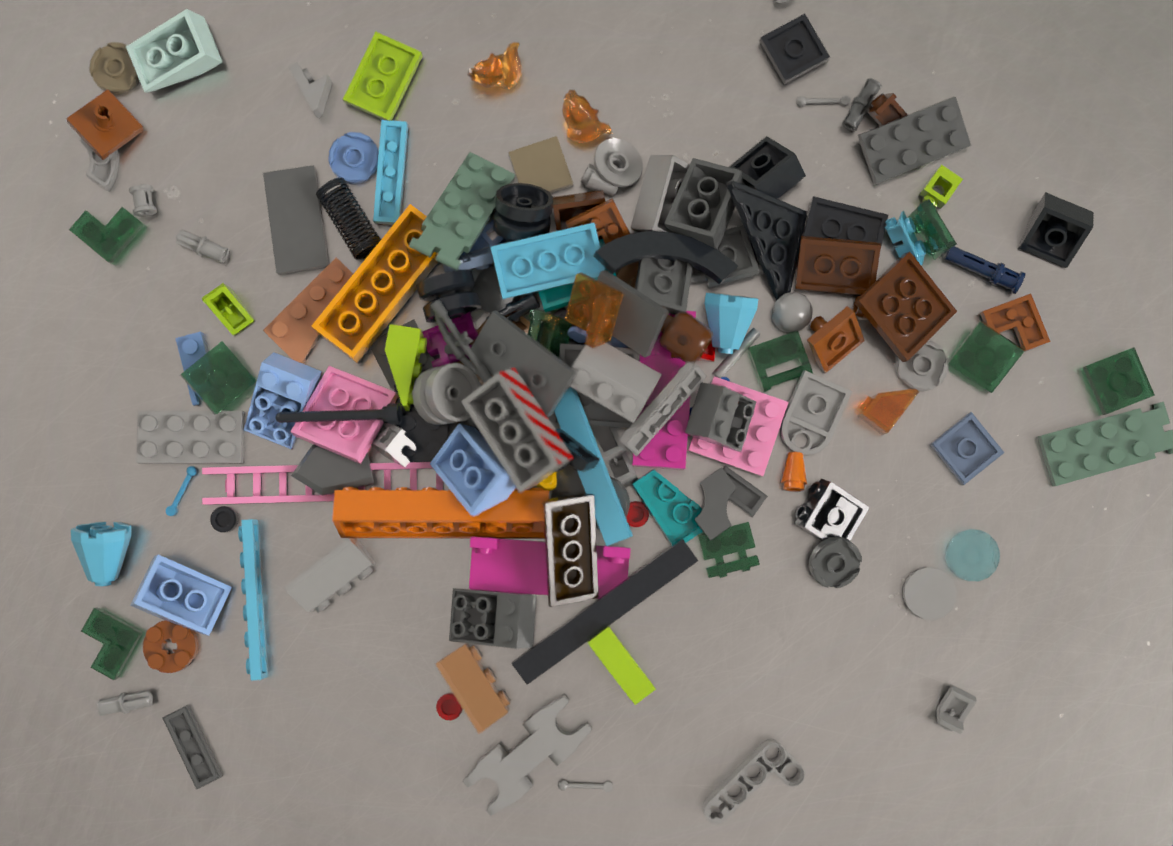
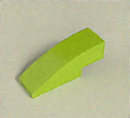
[587,626,656,705]

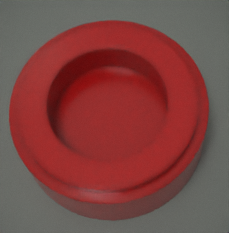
[626,501,649,527]
[436,693,463,720]

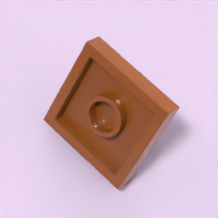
[66,89,143,160]
[807,306,865,374]

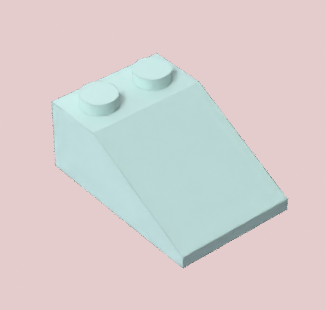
[126,9,222,93]

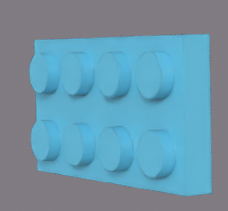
[491,223,605,299]

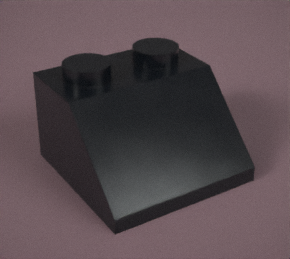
[729,136,806,199]
[1019,192,1094,268]

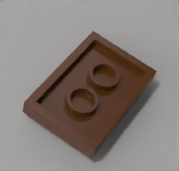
[795,236,881,295]

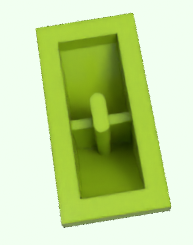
[202,283,254,336]

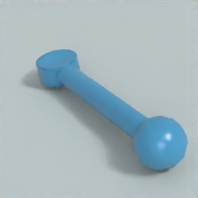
[166,466,197,516]

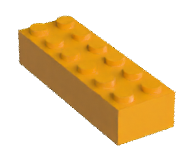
[311,204,438,363]

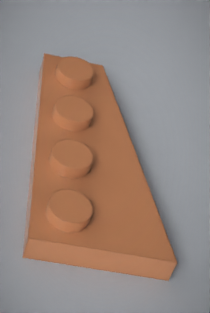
[263,257,353,364]

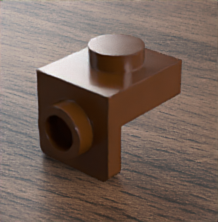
[868,93,908,126]

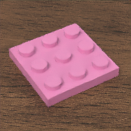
[290,366,398,464]
[688,376,789,477]

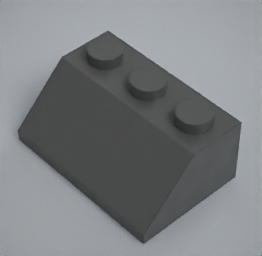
[664,158,744,250]

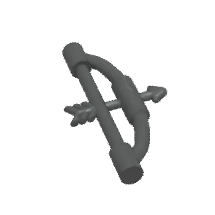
[430,300,492,383]

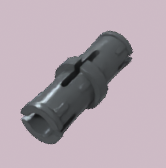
[842,78,882,131]

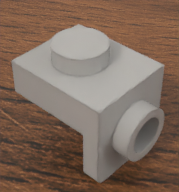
[936,685,976,734]

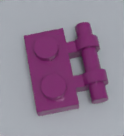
[422,312,478,368]

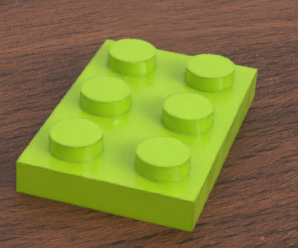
[343,31,423,121]

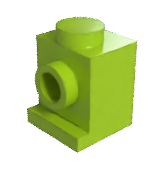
[919,164,963,209]

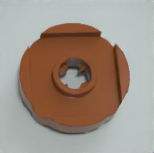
[143,620,198,673]

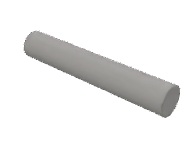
[713,328,761,378]

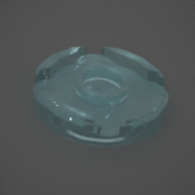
[946,529,1000,582]

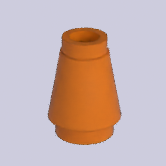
[781,452,807,492]

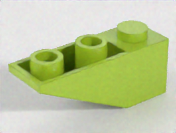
[385,324,427,411]

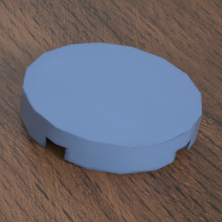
[328,132,379,184]

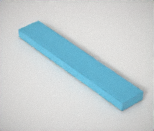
[554,387,633,546]

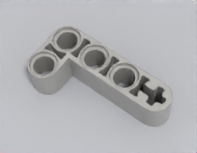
[702,739,805,824]

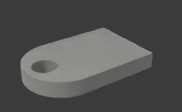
[780,370,853,455]

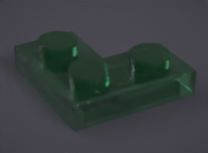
[69,207,145,264]
[81,607,143,680]

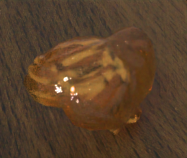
[467,42,522,90]
[562,90,612,143]

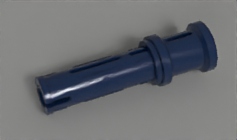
[944,244,1026,294]

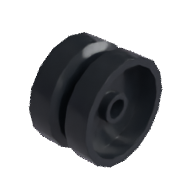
[493,183,553,241]
[417,270,481,323]

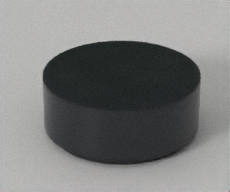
[210,506,239,533]

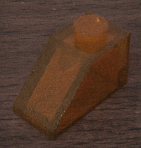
[858,389,919,435]

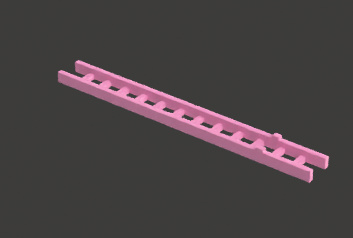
[202,462,528,505]

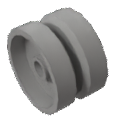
[412,363,481,425]

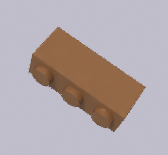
[435,643,510,734]

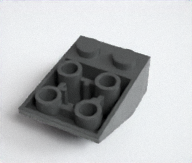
[449,588,537,649]

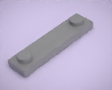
[619,362,706,456]

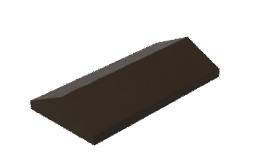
[543,494,599,607]

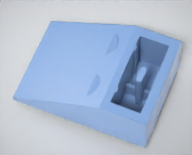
[244,352,322,449]

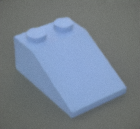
[130,554,232,636]

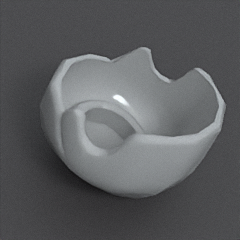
[772,292,813,333]

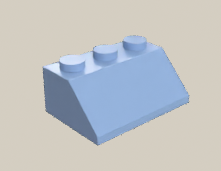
[430,423,516,516]

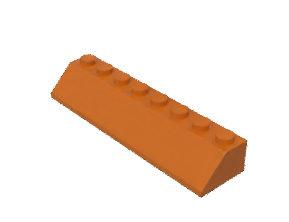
[332,487,549,539]

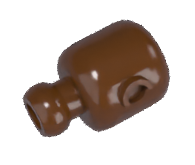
[660,306,713,363]

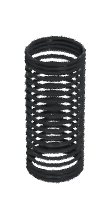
[316,177,381,260]

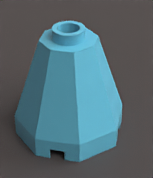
[704,293,759,354]
[71,522,132,586]

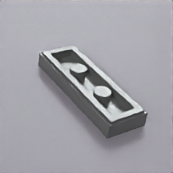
[162,704,223,790]

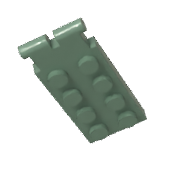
[409,152,515,271]
[1038,402,1173,486]

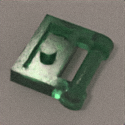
[528,309,573,358]
[748,330,813,392]

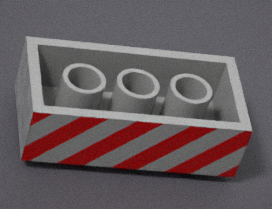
[461,368,573,492]

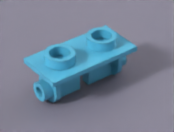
[885,211,926,265]

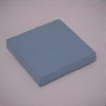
[929,412,1005,485]

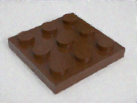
[854,252,957,362]

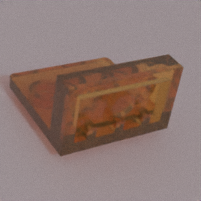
[565,272,623,349]

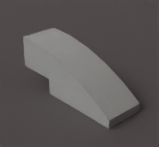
[590,425,638,487]

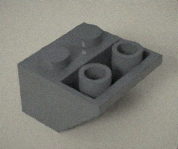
[685,382,756,452]

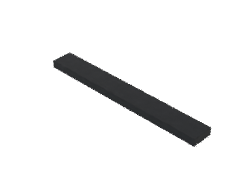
[511,538,698,685]

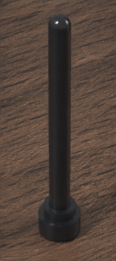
[275,403,402,425]

